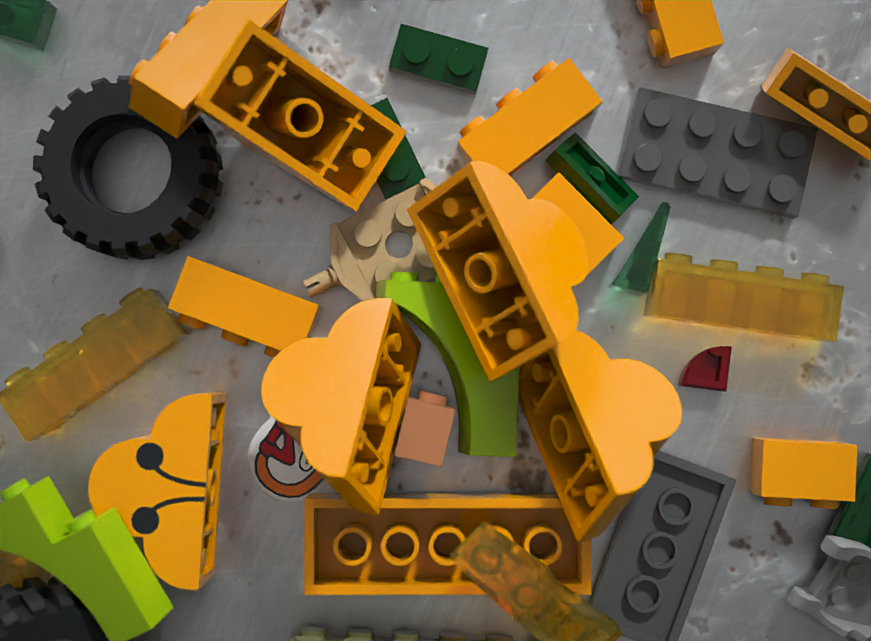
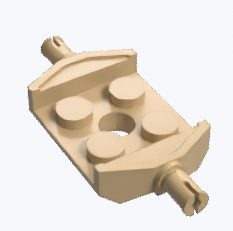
[302,178,438,301]

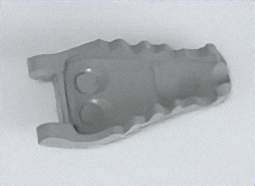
[787,535,871,641]

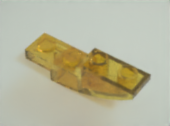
[450,521,623,641]

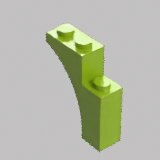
[376,272,520,457]
[0,475,174,641]

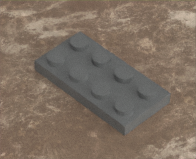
[618,87,818,219]
[583,451,737,641]

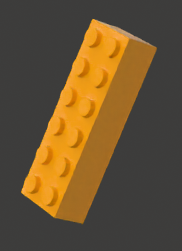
[304,493,591,595]

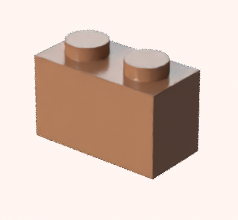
[395,390,455,467]

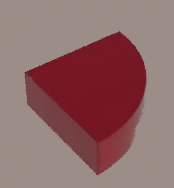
[678,346,732,392]

